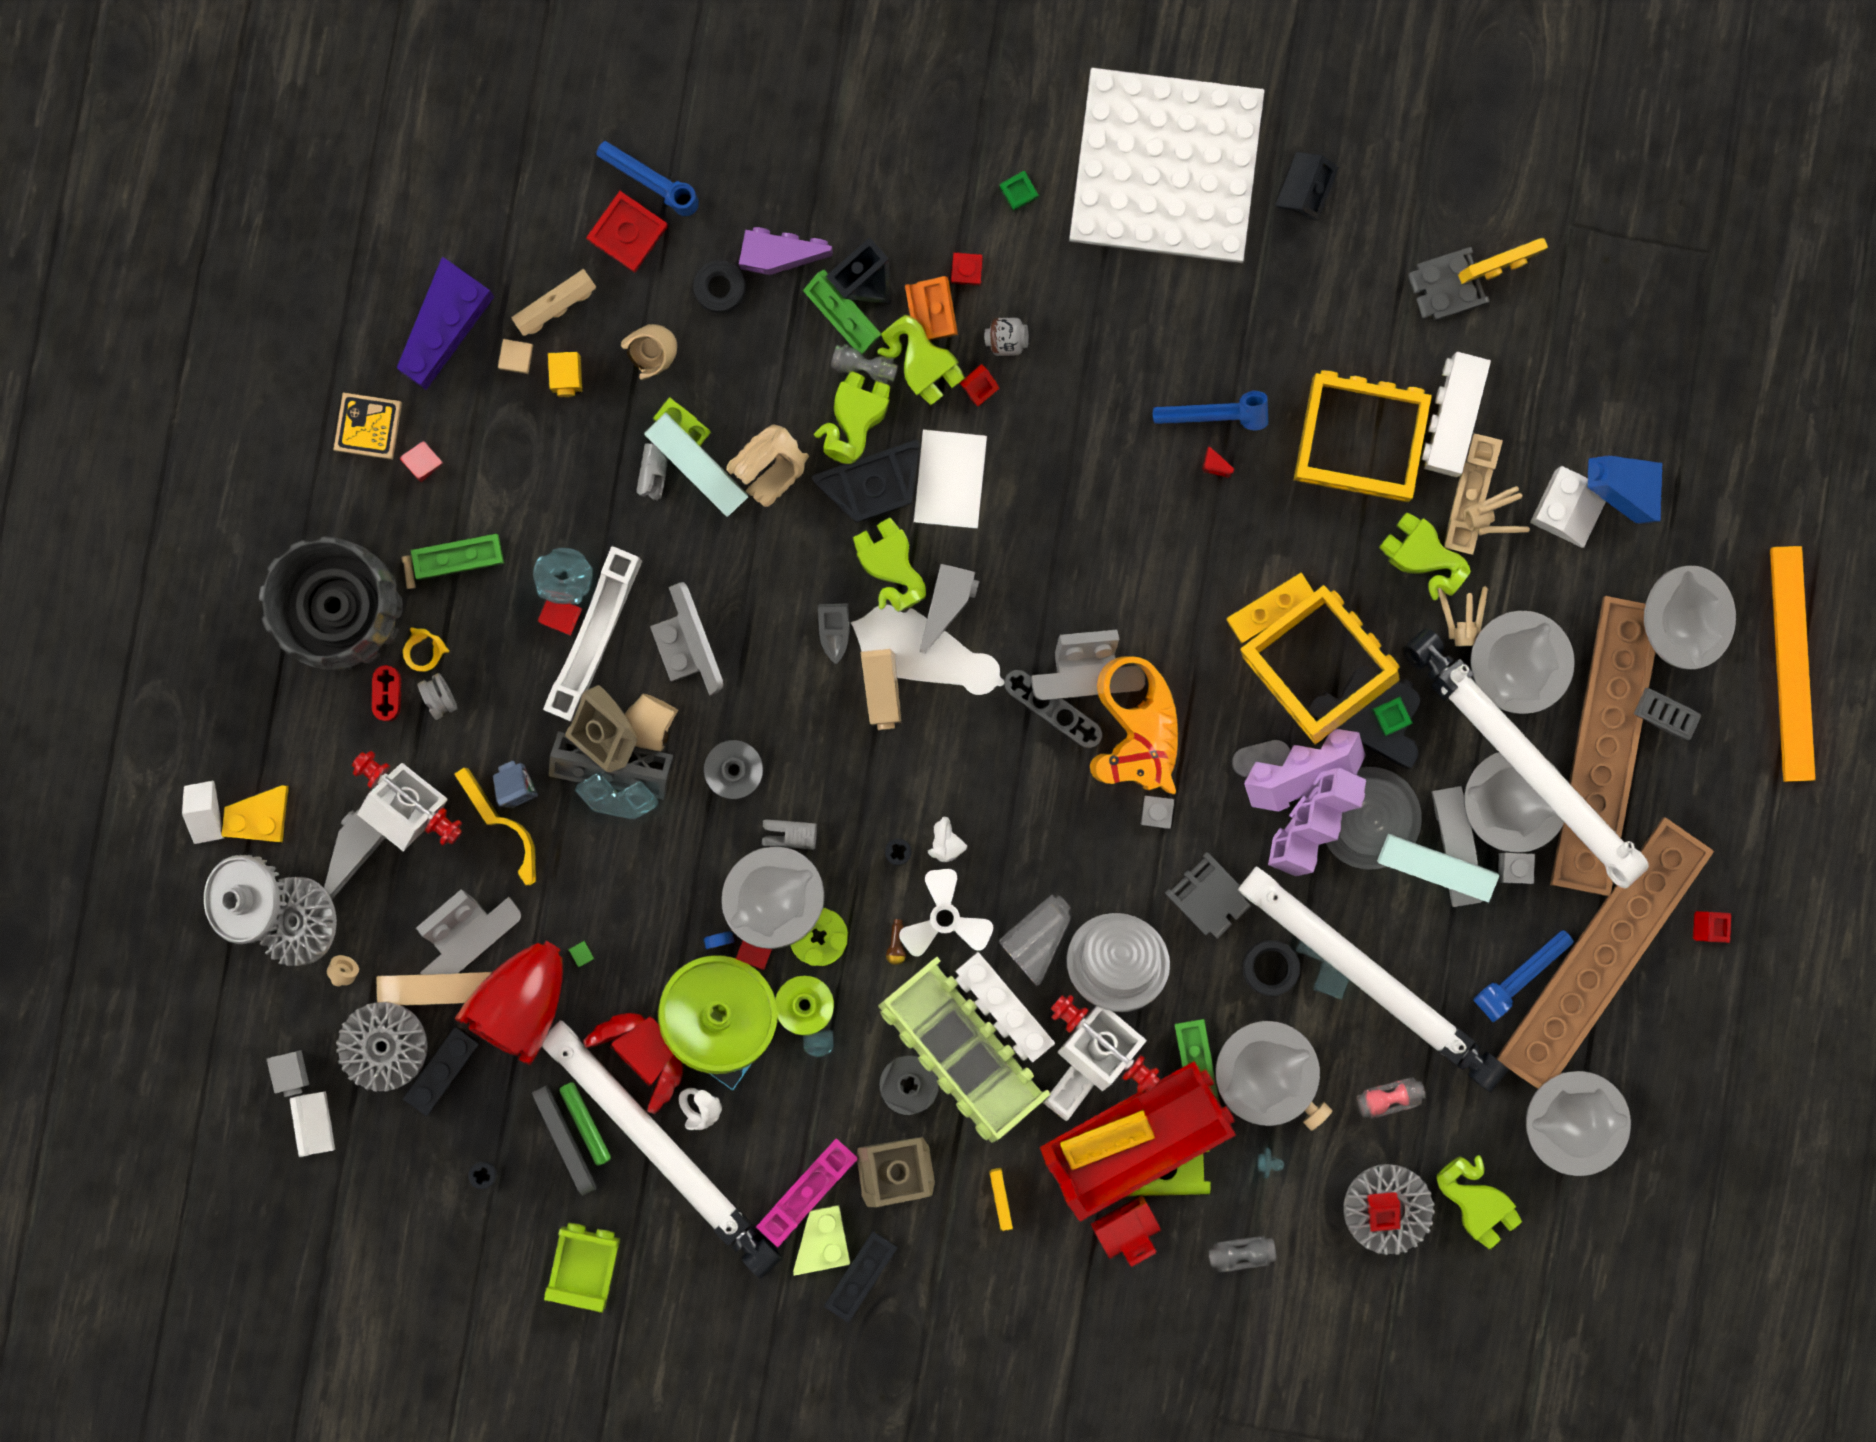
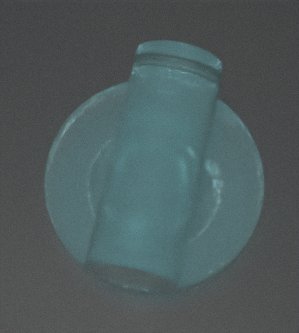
[803,1031,834,1057]
[1258,1148,1284,1178]

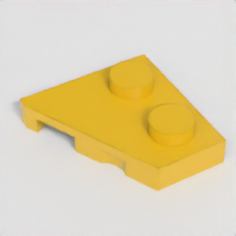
[222,785,289,842]

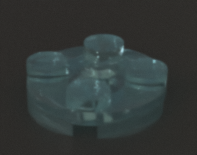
[533,548,593,604]

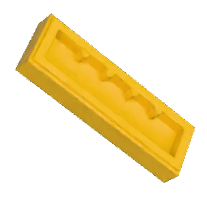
[1458,238,1548,284]
[1226,572,1314,644]
[1060,1111,1155,1170]

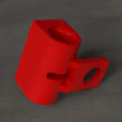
[1091,1196,1162,1266]

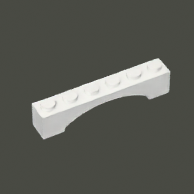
[543,546,642,722]

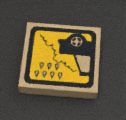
[334,393,402,460]

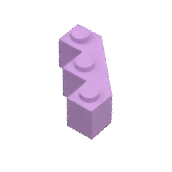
[1244,729,1365,812]
[1268,768,1366,876]

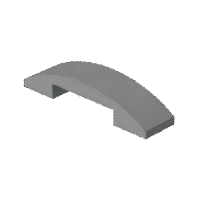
[1431,786,1482,907]

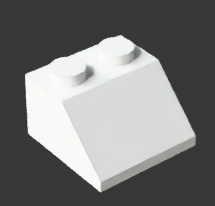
[1530,466,1606,548]

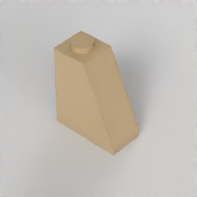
[861,649,901,730]

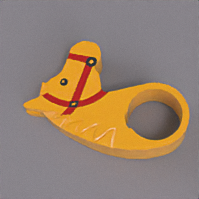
[1090,656,1178,794]

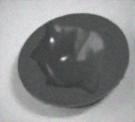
[1325,767,1422,870]

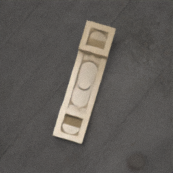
[1444,433,1503,555]
[376,972,492,1005]

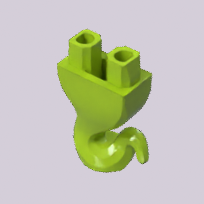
[877,315,965,405]
[814,372,890,464]
[1379,513,1471,600]
[853,518,926,612]
[1437,1156,1522,1249]

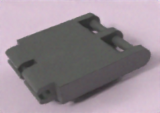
[1408,247,1490,321]
[1165,852,1251,939]

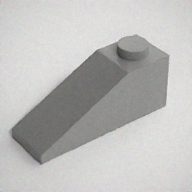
[920,564,979,653]
[324,809,386,900]

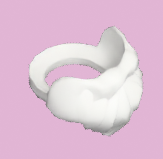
[928,817,967,862]
[679,1088,722,1130]

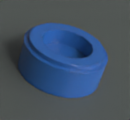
[704,931,735,949]

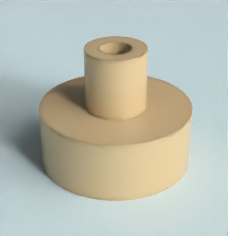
[327,955,359,986]
[1303,1102,1333,1131]

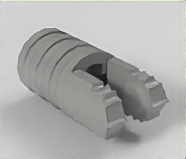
[637,444,669,500]
[762,819,817,850]

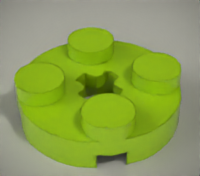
[790,908,848,966]

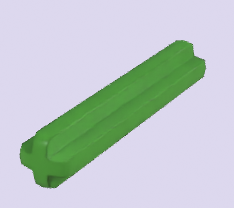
[560,1082,611,1166]

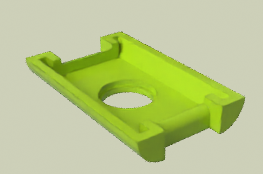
[1127,1150,1210,1196]

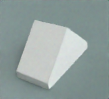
[182,781,224,844]

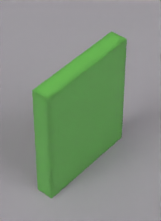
[569,941,594,967]

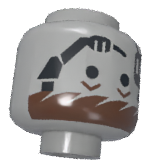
[985,318,1029,356]

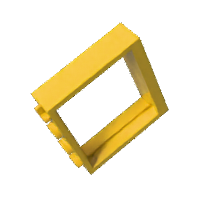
[1294,370,1432,502]
[1240,585,1400,745]

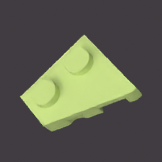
[793,1205,850,1276]

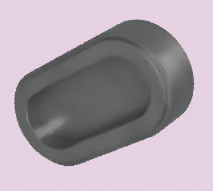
[1232,740,1290,777]

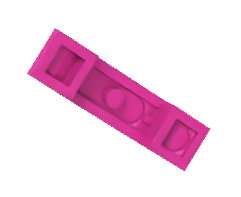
[756,1138,858,1247]

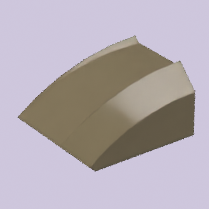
[565,685,637,772]
[856,1137,935,1207]

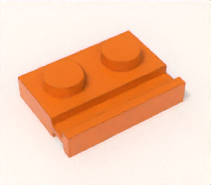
[905,276,958,341]

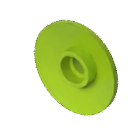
[775,976,834,1035]

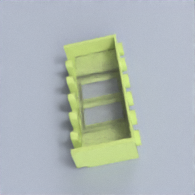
[878,957,1051,1143]

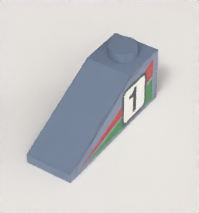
[493,761,538,808]

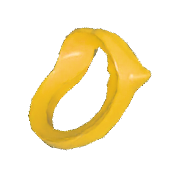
[403,627,449,672]

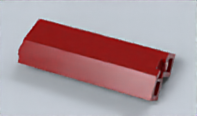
[1040,1061,1235,1222]

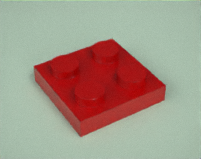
[586,191,668,273]

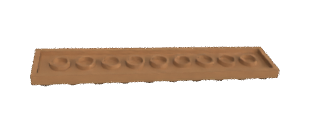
[1550,596,1655,896]
[1496,817,1714,1089]

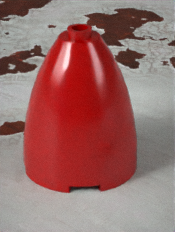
[454,941,563,1065]

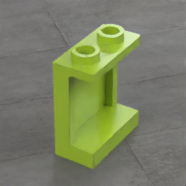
[544,1223,620,1312]

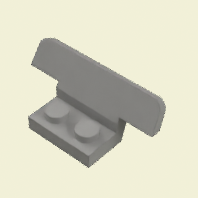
[650,582,723,696]
[1031,630,1145,700]
[416,889,521,975]

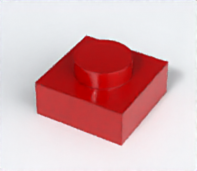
[951,253,982,286]
[960,364,1000,406]

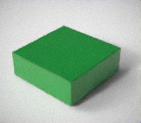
[999,170,1039,211]
[1372,697,1412,736]

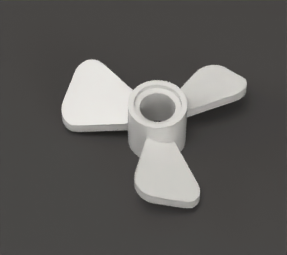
[899,869,993,956]

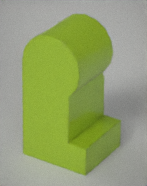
[653,397,711,446]

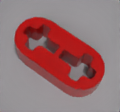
[372,665,401,722]

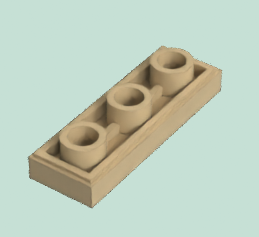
[511,269,596,336]

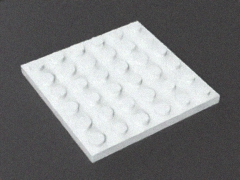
[1069,68,1264,263]

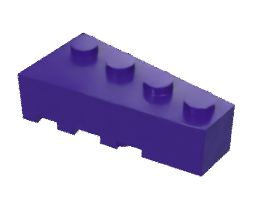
[397,256,494,390]

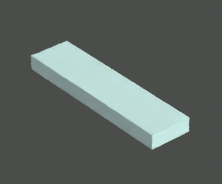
[644,412,748,517]
[1377,834,1500,902]

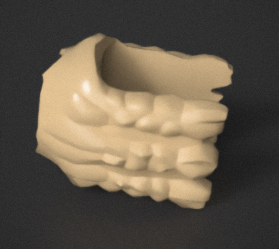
[726,424,809,507]

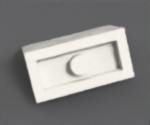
[290,1091,335,1157]

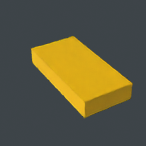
[989,1168,1013,1231]

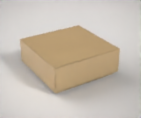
[498,339,533,374]

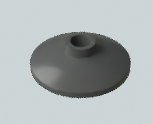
[704,740,763,799]

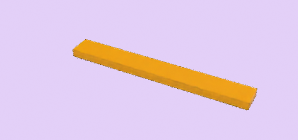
[1770,546,1815,782]

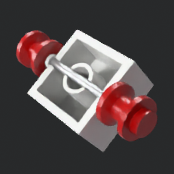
[352,751,463,851]
[1051,995,1160,1093]

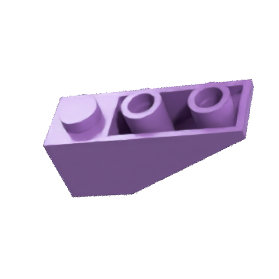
[739,227,833,275]

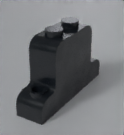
[1306,663,1420,770]

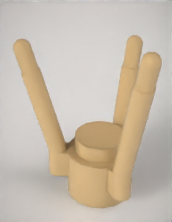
[1464,486,1530,535]
[1438,586,1488,646]

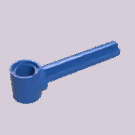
[596,141,699,216]
[1153,391,1269,430]
[1473,930,1574,1022]

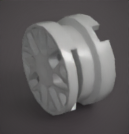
[417,673,458,720]

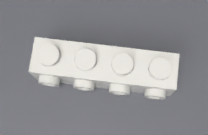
[1421,352,1491,477]
[955,952,1055,1062]

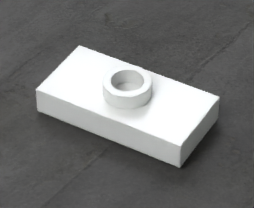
[1043,1065,1094,1121]

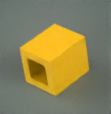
[548,352,582,397]

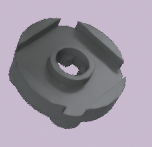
[879,1055,939,1115]

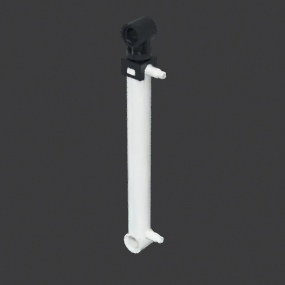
[1402,628,1649,888]
[1238,867,1509,1093]
[542,1020,783,1279]

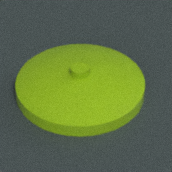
[658,956,777,1074]

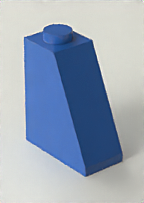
[1588,456,1662,524]

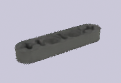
[1004,670,1102,748]
[532,1085,596,1196]

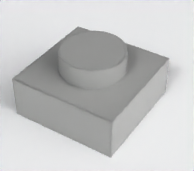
[1141,796,1174,829]

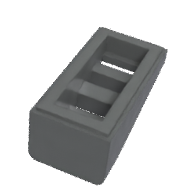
[1634,688,1701,740]

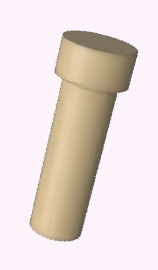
[401,556,415,589]

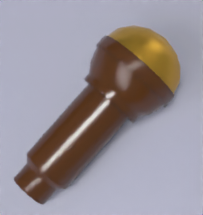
[886,919,906,965]

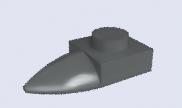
[818,603,850,663]

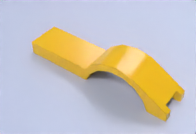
[455,767,536,886]

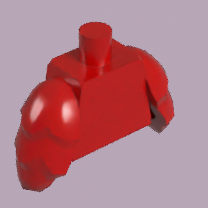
[583,1013,683,1114]

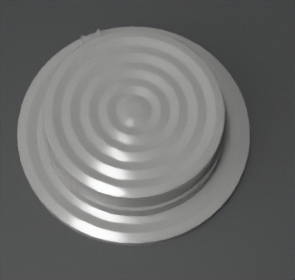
[1644,566,1736,669]
[1471,611,1574,714]
[1464,752,1564,853]
[722,847,824,949]
[1067,913,1170,1012]
[1216,1021,1320,1126]
[1526,1071,1631,1176]

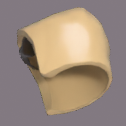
[621,324,677,380]
[625,693,678,752]

